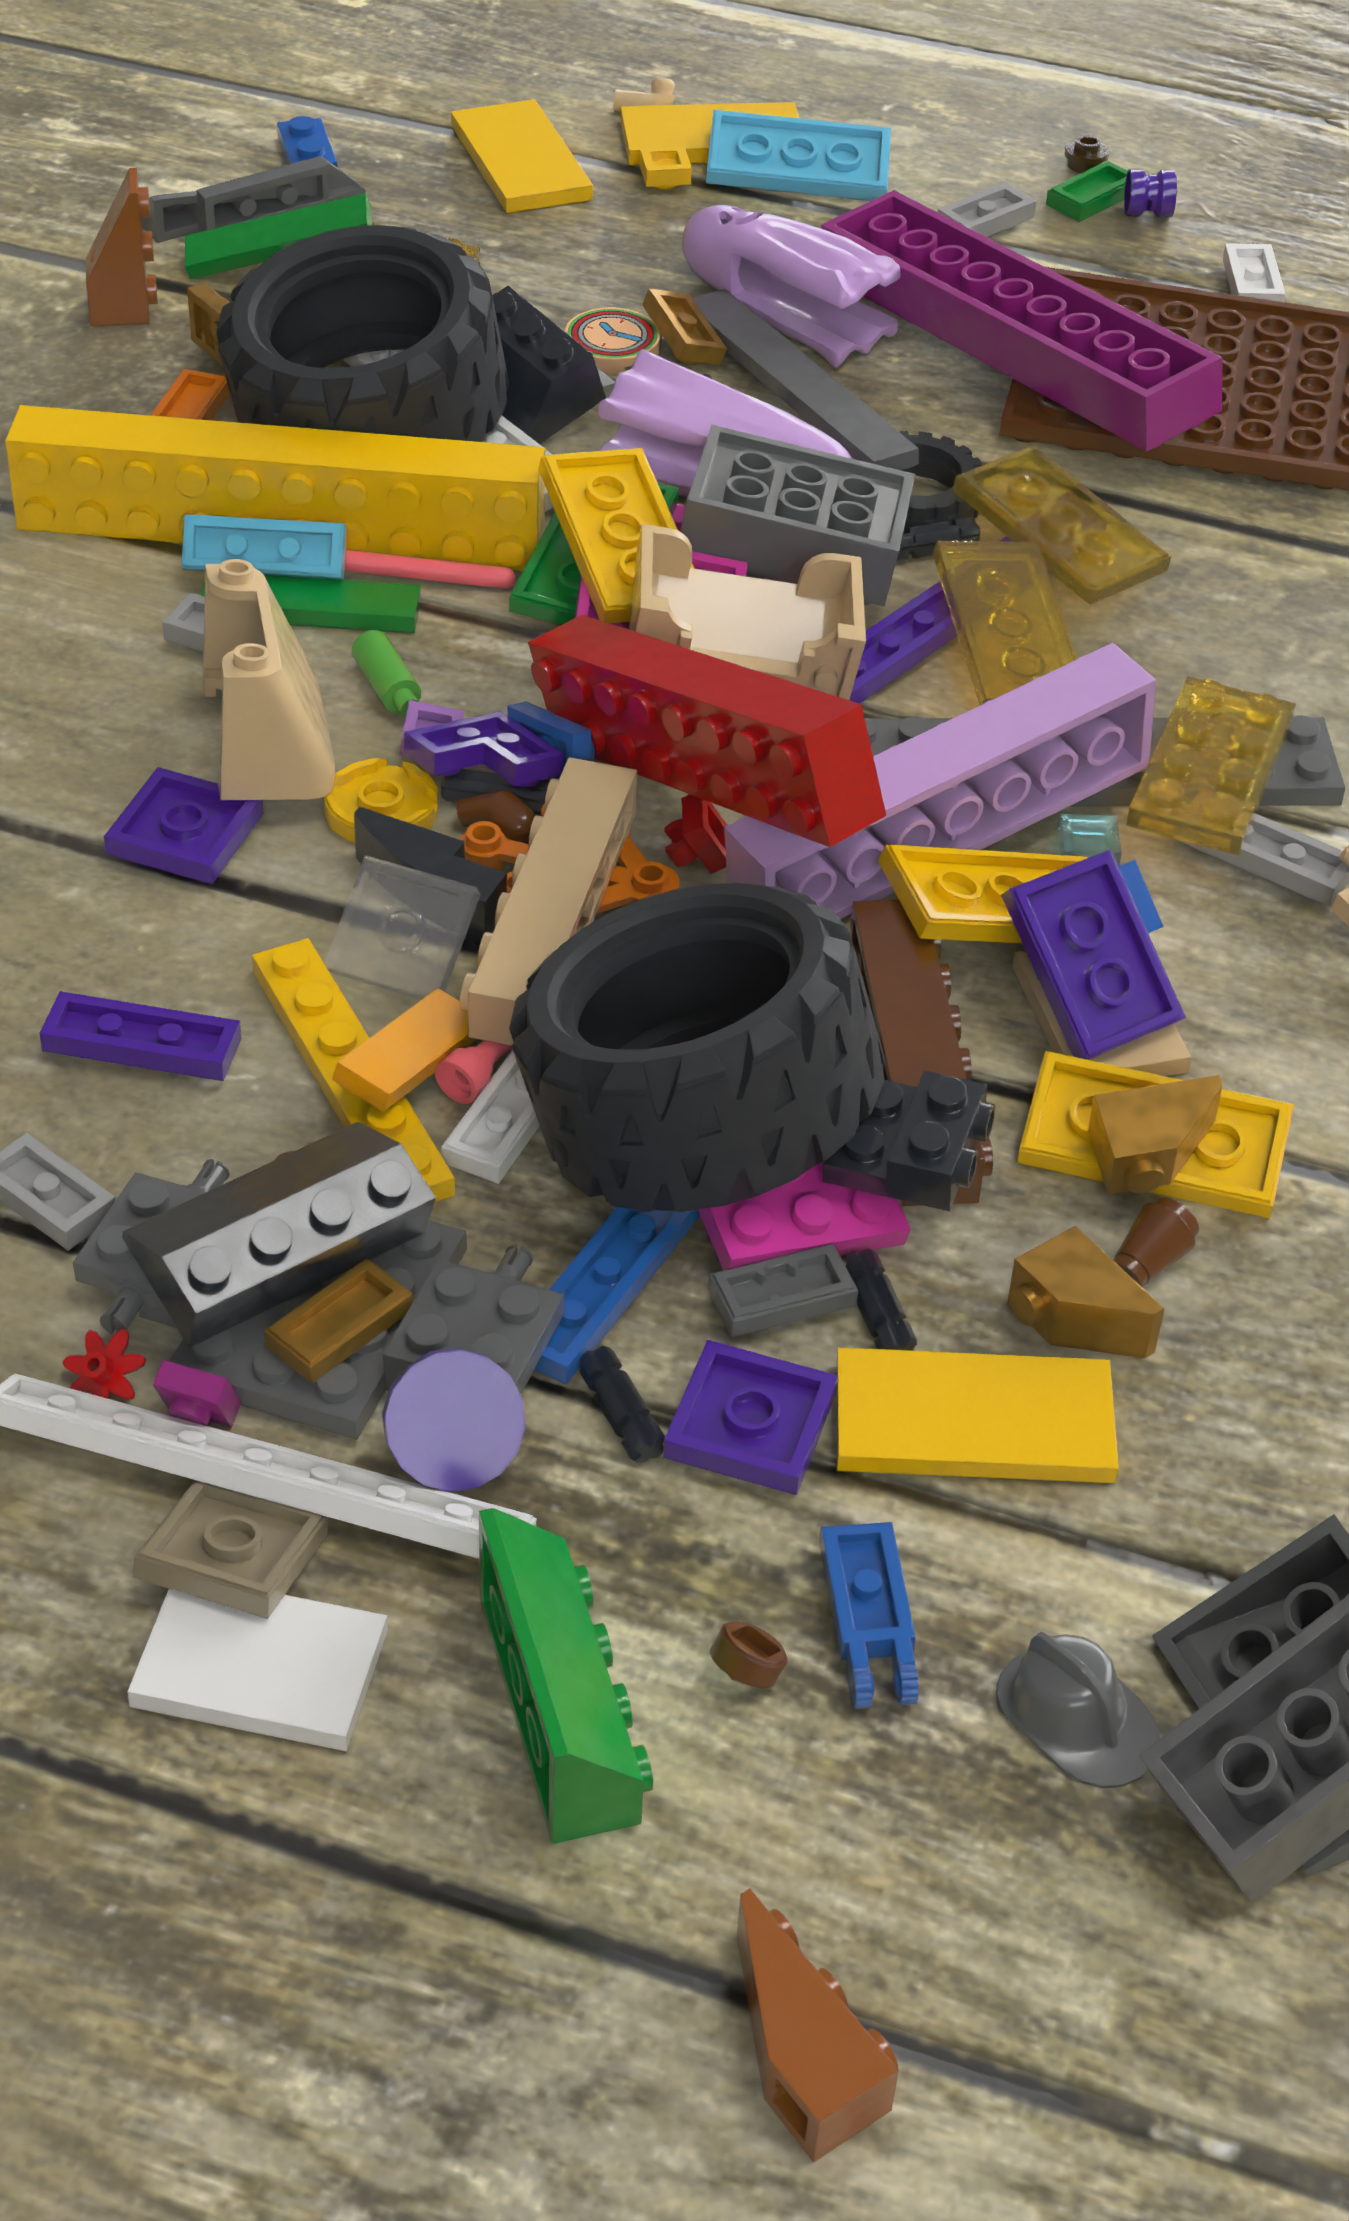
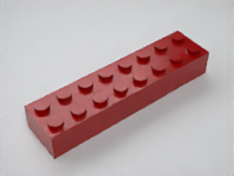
[528,615,887,848]

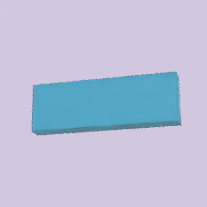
[181,514,347,580]

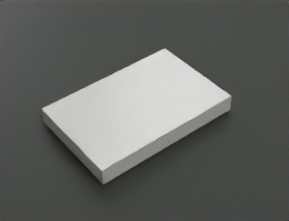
[127,1589,388,1752]

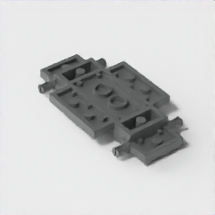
[73,1159,565,1440]

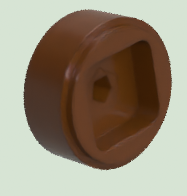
[710,1621,788,1689]

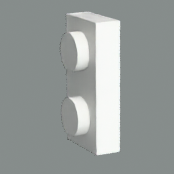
[1222,243,1285,302]

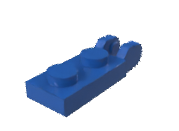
[819,1522,919,1709]

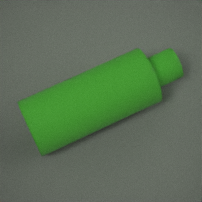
[351,630,421,718]

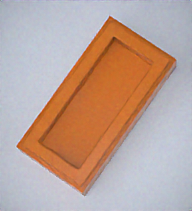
[150,369,230,420]

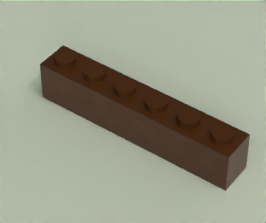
[850,899,993,1207]

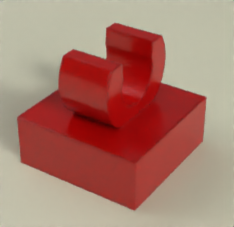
[664,794,728,874]

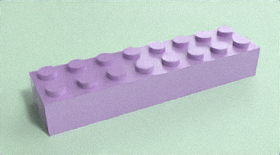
[725,643,1156,919]

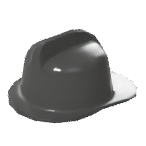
[996,1632,1160,1788]

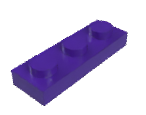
[39,991,242,1081]

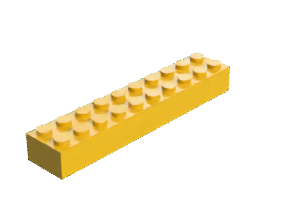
[5,405,545,571]

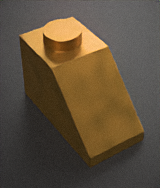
[1088,1075,1223,1194]
[1007,1225,1165,1358]

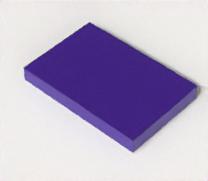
[1001,849,1186,1060]

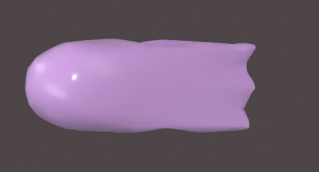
[682,205,901,368]
[598,349,851,497]

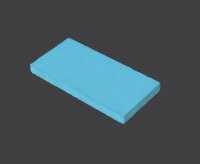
[706,110,891,200]

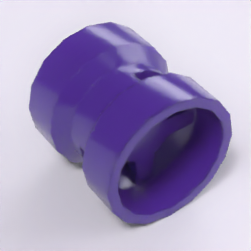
[1124,169,1177,217]

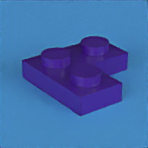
[403,711,564,787]

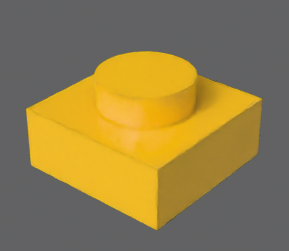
[639,146,692,190]

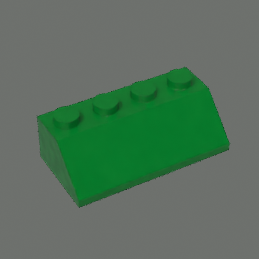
[479,1508,653,1844]

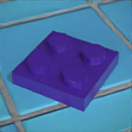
[104,767,264,884]
[663,1340,838,1495]

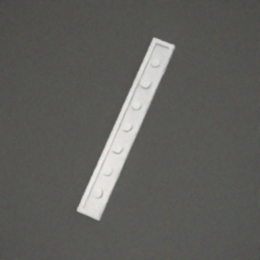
[0,1373,537,1559]

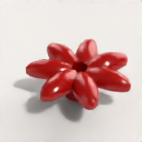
[62,1329,147,1400]

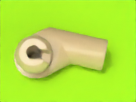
[613,78,676,113]

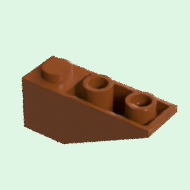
[86,168,158,326]
[737,1888,899,2163]

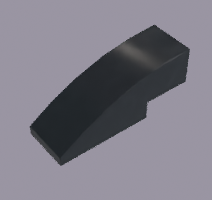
[354,806,507,944]

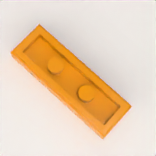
[332,988,477,1111]

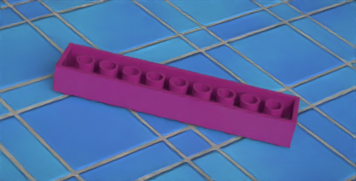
[821,190,1223,452]

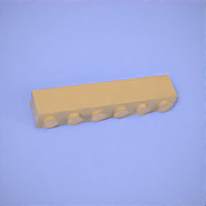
[460,757,637,1046]

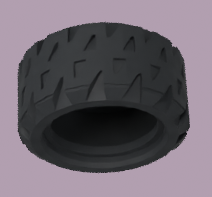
[216,225,509,442]
[509,883,885,1212]

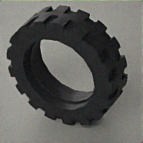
[899,431,984,534]

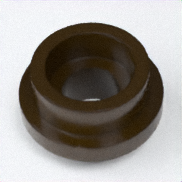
[1064,135,1109,173]

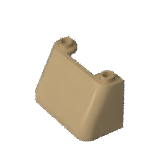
[629,524,866,700]
[203,559,335,800]

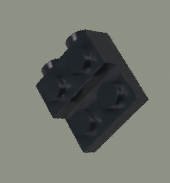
[823,1070,996,1212]

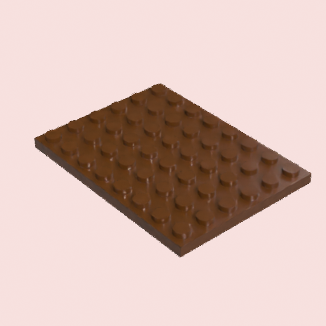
[999,267,1349,490]

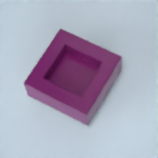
[153,1360,242,1428]

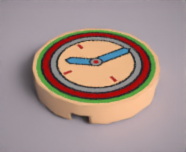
[565,307,661,375]

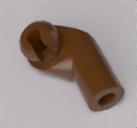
[456,790,536,844]

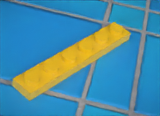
[252,938,455,1203]

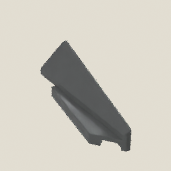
[141,156,366,243]

